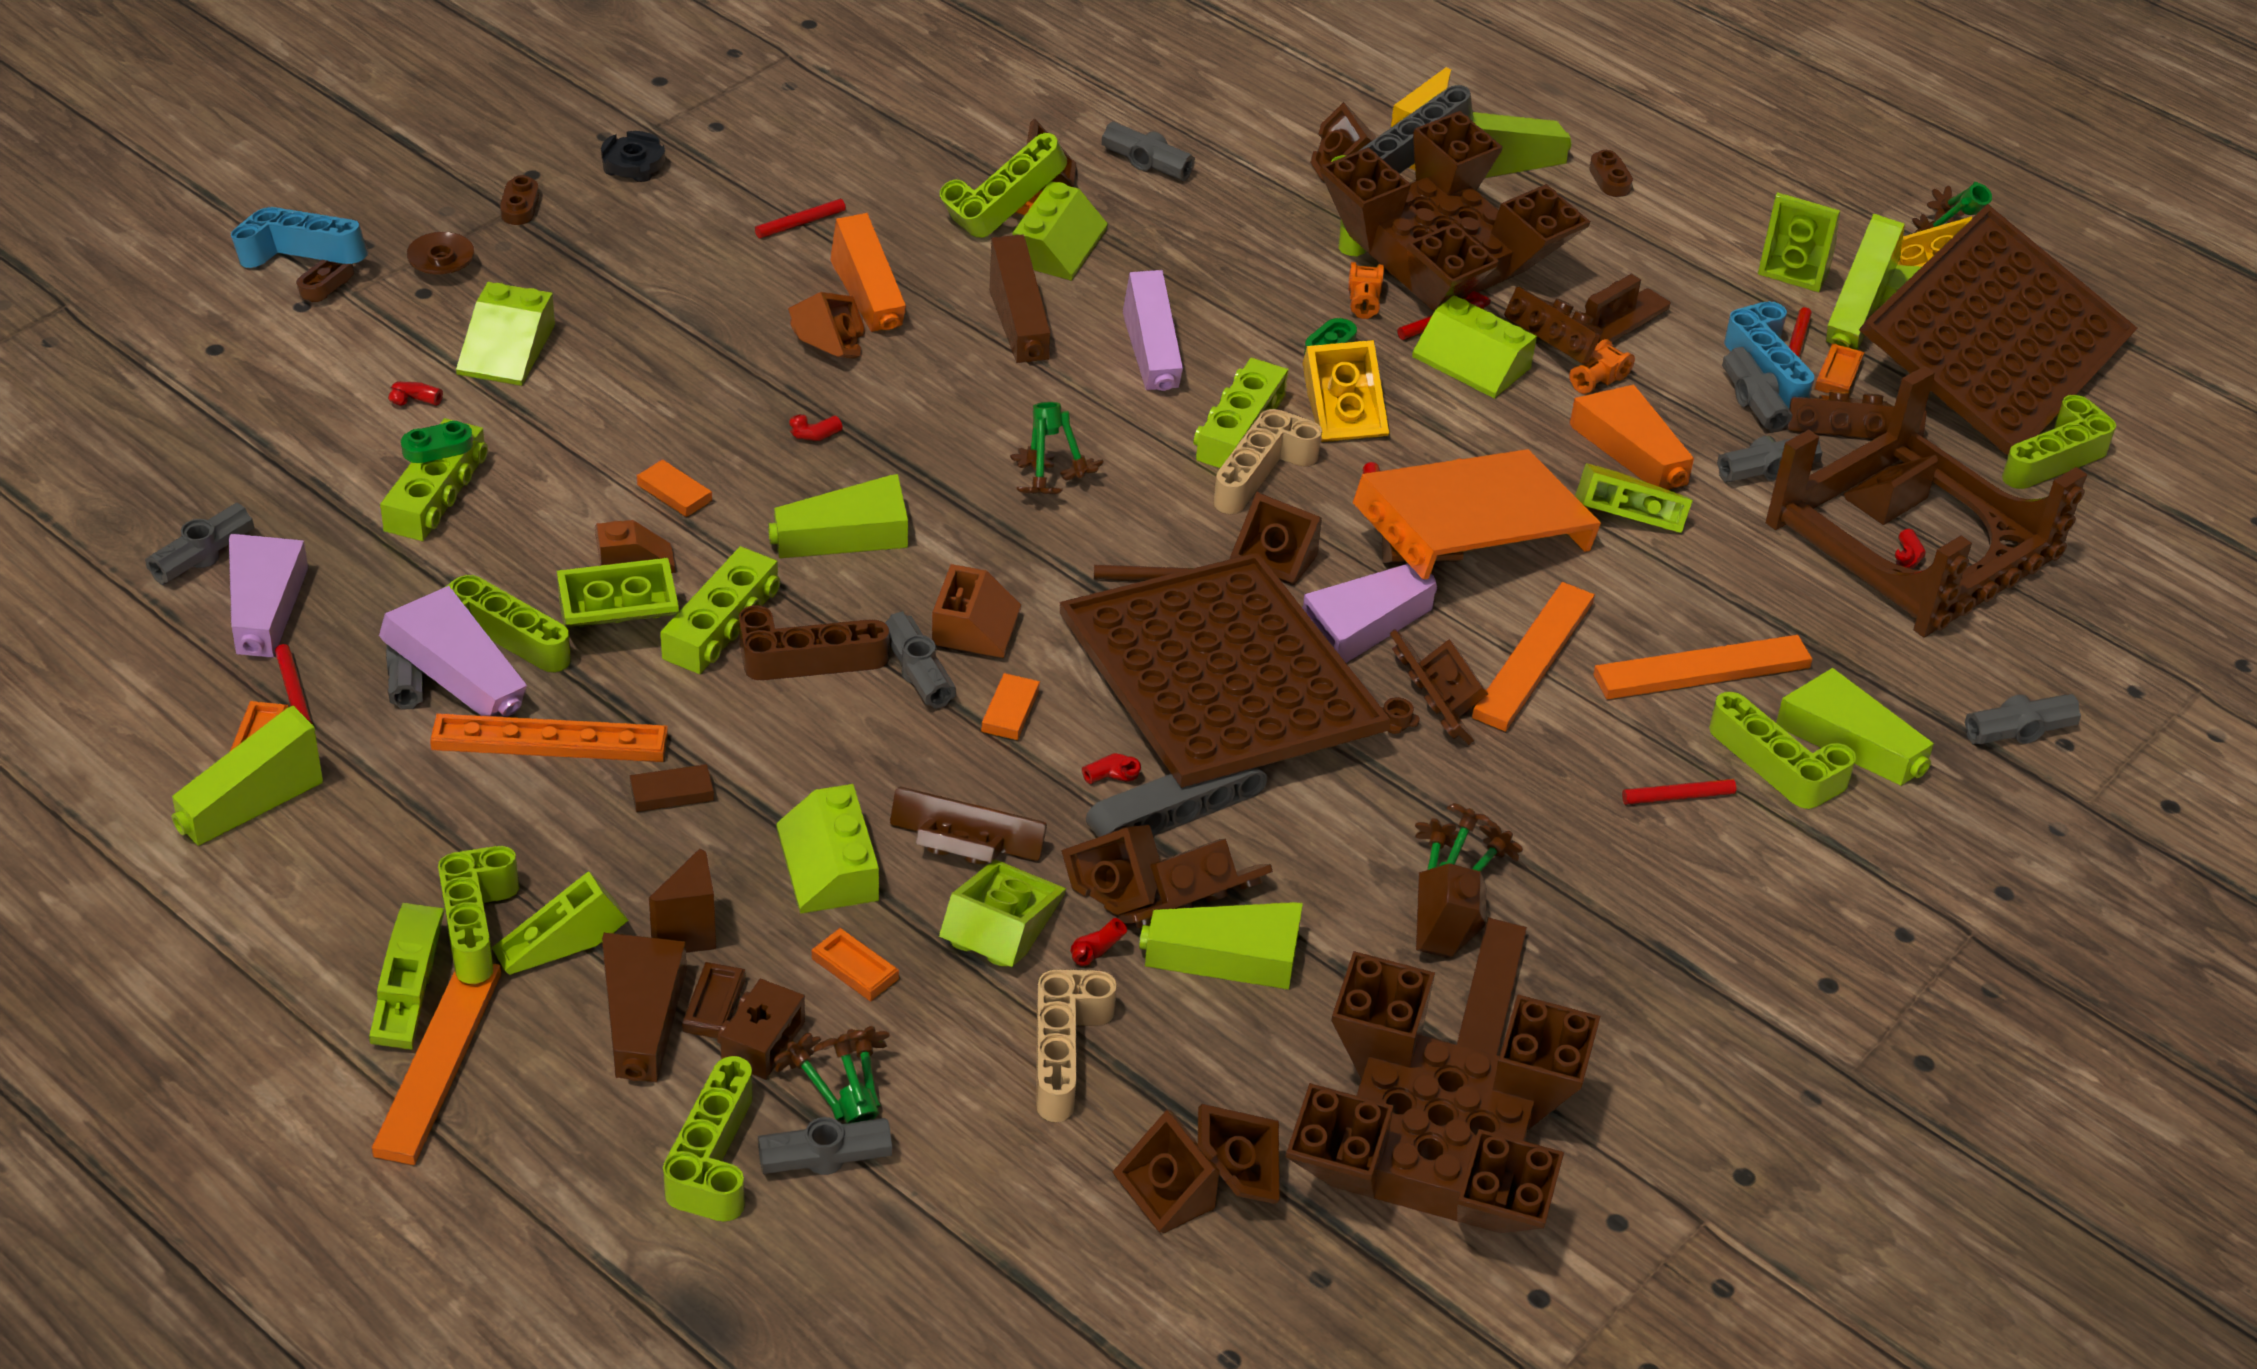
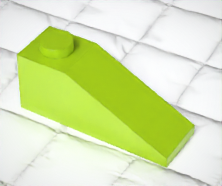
[1575,463,1693,533]
[492,871,629,975]

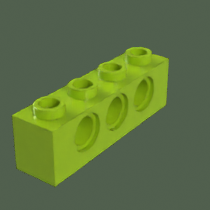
[1193,357,1288,468]
[380,418,488,541]
[660,546,780,674]

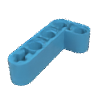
[231,207,368,268]
[1724,301,1814,408]

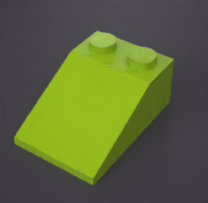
[1758,192,1840,292]
[456,282,555,386]
[939,859,1067,967]

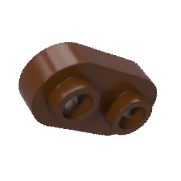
[1589,150,1633,197]
[500,175,539,225]
[296,259,355,302]

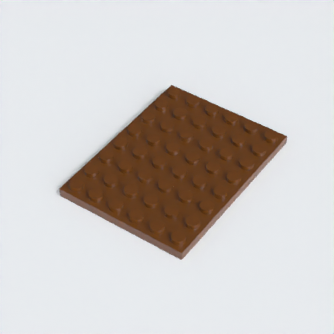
[1859,204,2138,455]
[1060,552,1390,788]

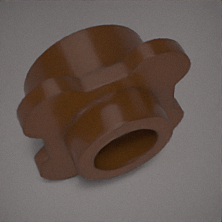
[1381,697,1420,734]

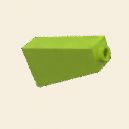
[1473,112,1572,178]
[1826,214,1905,350]
[768,474,908,559]
[1776,668,1934,786]
[171,705,323,846]
[1139,902,1303,990]

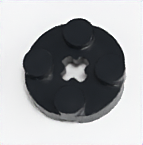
[601,131,665,182]

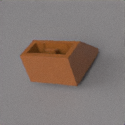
[932,564,1021,658]

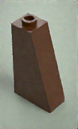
[989,234,1050,363]
[602,932,687,1082]

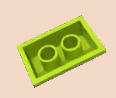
[1013,181,1108,281]
[1412,295,1537,399]
[557,558,679,628]
[776,784,879,914]

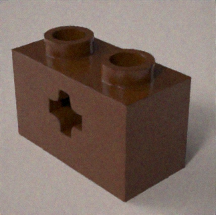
[717,978,805,1080]

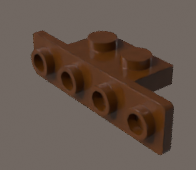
[1585,273,1671,346]
[1504,287,1603,364]
[1787,390,1927,439]
[1389,629,1488,745]
[890,786,1047,864]
[1119,839,1273,928]

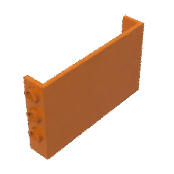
[1353,449,1601,580]

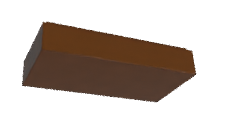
[630,764,714,812]
[682,962,746,1039]

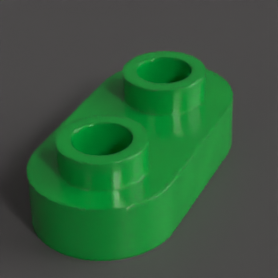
[1304,318,1357,355]
[401,421,473,463]

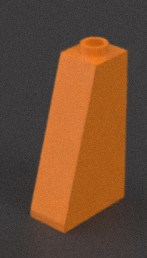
[830,213,906,332]
[1570,384,1694,490]

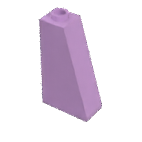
[1123,270,1183,391]
[229,534,308,658]
[1303,564,1437,663]
[379,586,527,717]

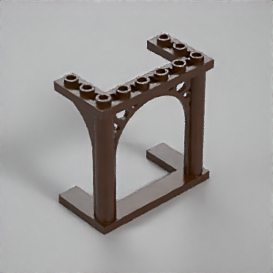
[1765,366,2087,638]

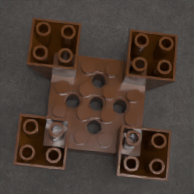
[1320,111,1591,312]
[1286,951,1601,1233]

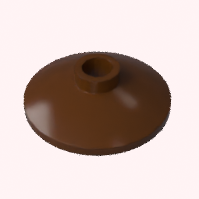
[407,232,474,274]

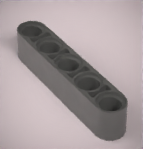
[1359,85,1473,174]
[1086,767,1267,837]

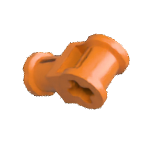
[1348,262,1384,319]
[1569,339,1635,394]

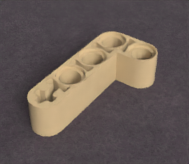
[1214,409,1322,514]
[1036,970,1117,1122]

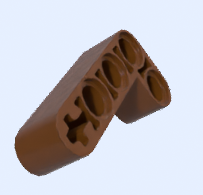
[739,605,889,680]

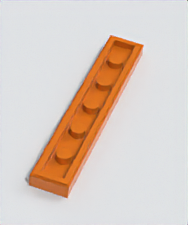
[1472,582,1595,732]
[1593,635,1812,700]
[430,714,668,762]
[372,964,501,1165]

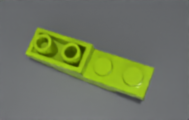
[369,903,444,1050]

